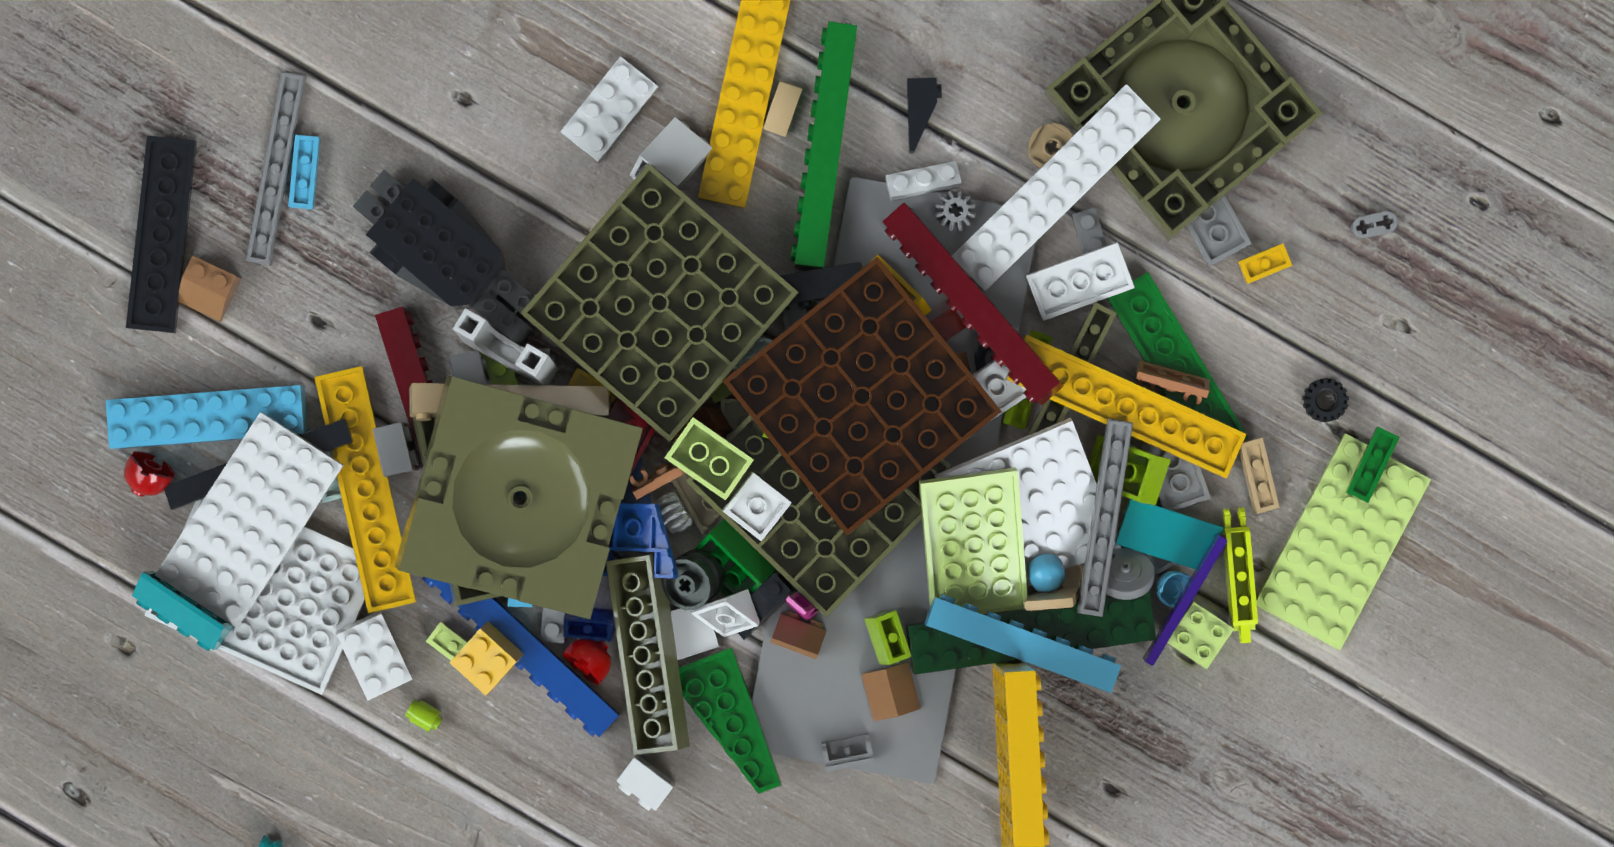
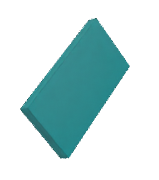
[1115,499,1224,569]

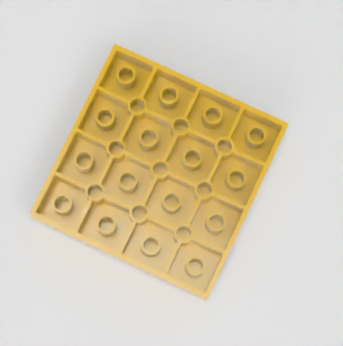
[992,660,1049,847]

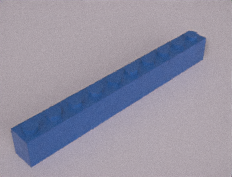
[422,577,620,737]

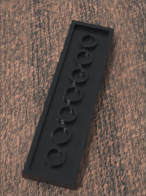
[126,135,197,334]

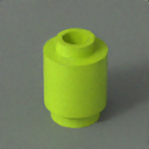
[405,699,443,732]

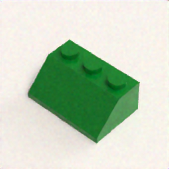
[695,519,776,596]

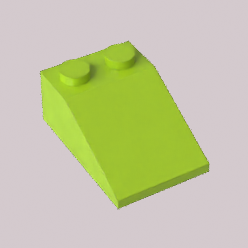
[1088,435,1171,506]

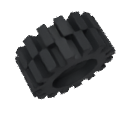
[1302,378,1349,422]

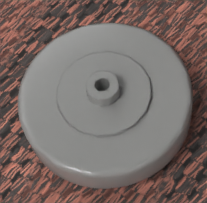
[1106,548,1155,600]

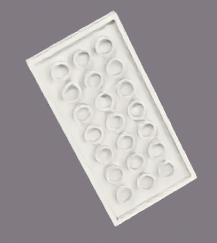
[155,412,344,628]

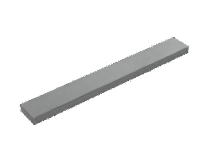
[246,71,307,266]
[1077,419,1133,617]

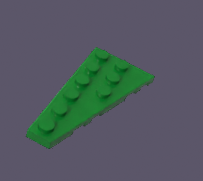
[679,648,783,794]

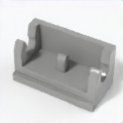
[821,734,874,772]

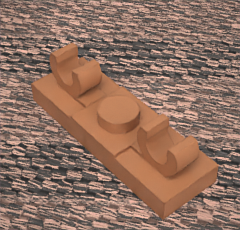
[1136,360,1210,405]
[629,463,685,499]

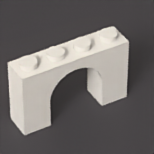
[453,308,558,385]

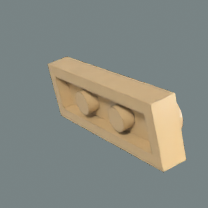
[1239,437,1280,514]

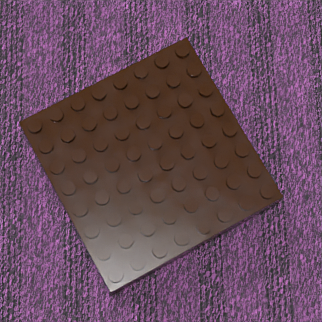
[723,257,1002,535]

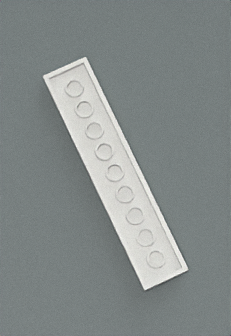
[952,84,1161,291]

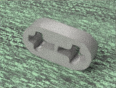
[1350,211,1398,239]

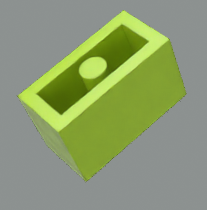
[864,610,912,665]

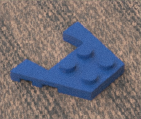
[602,503,678,578]

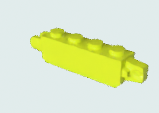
[1222,507,1258,644]

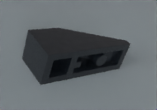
[907,77,942,154]
[738,573,797,640]

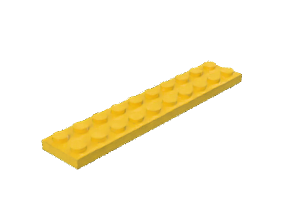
[698,0,791,209]
[1005,335,1246,479]
[314,366,417,614]

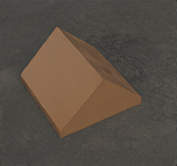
[861,662,921,721]

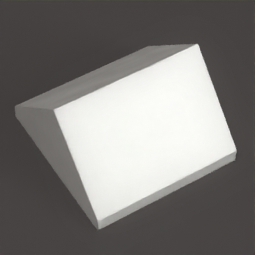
[691,589,760,637]

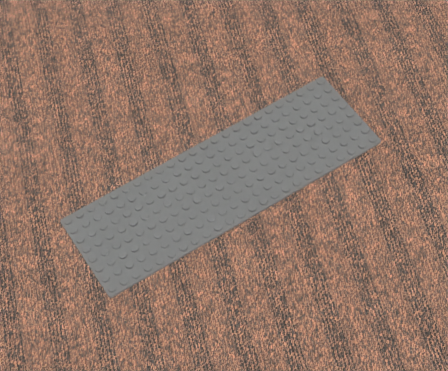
[752,177,1035,784]

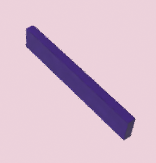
[1143,533,1228,666]

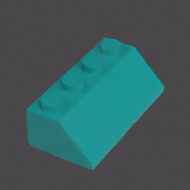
[132,571,233,651]

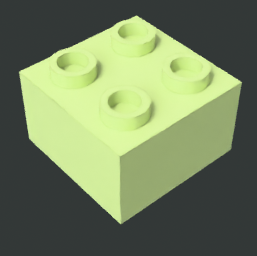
[1167,601,1234,669]

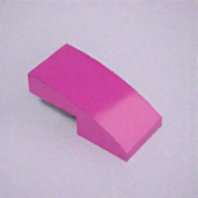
[786,592,819,620]

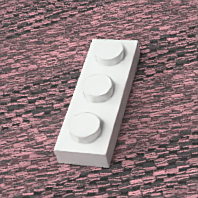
[885,161,962,201]

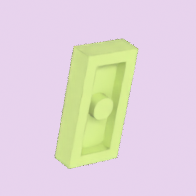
[426,622,468,661]

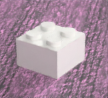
[617,755,675,811]

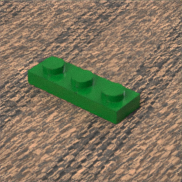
[1345,427,1400,503]

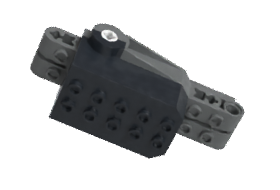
[353,170,535,346]

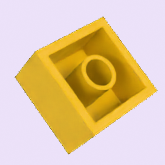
[450,622,524,696]

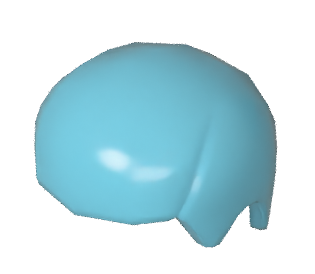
[1028,553,1065,592]
[1156,570,1190,607]

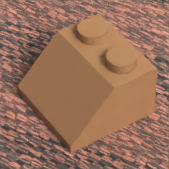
[179,255,242,322]
[770,610,827,659]

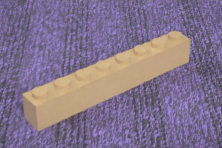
[409,383,609,421]

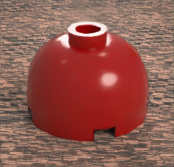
[124,451,175,497]
[563,638,611,685]

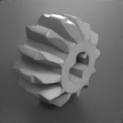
[935,190,976,231]
[655,491,692,534]

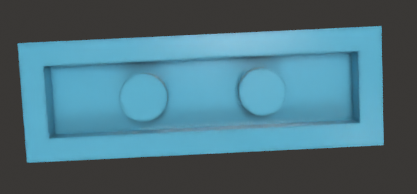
[288,135,321,210]

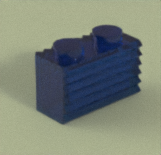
[563,608,616,642]

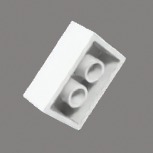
[336,611,412,701]

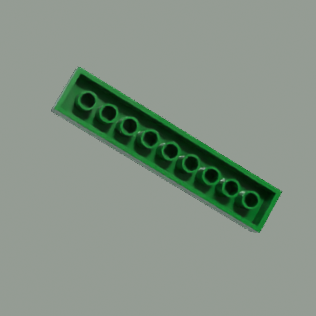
[791,21,857,270]

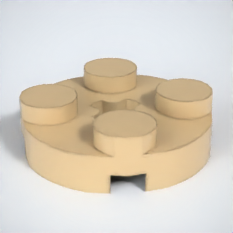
[1028,123,1073,169]

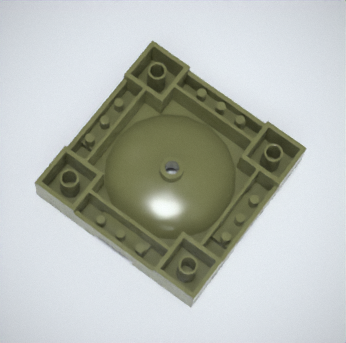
[1045,0,1323,242]
[394,375,643,619]

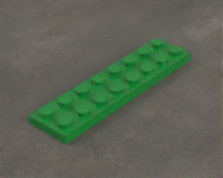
[1106,272,1248,441]

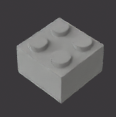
[373,422,421,477]

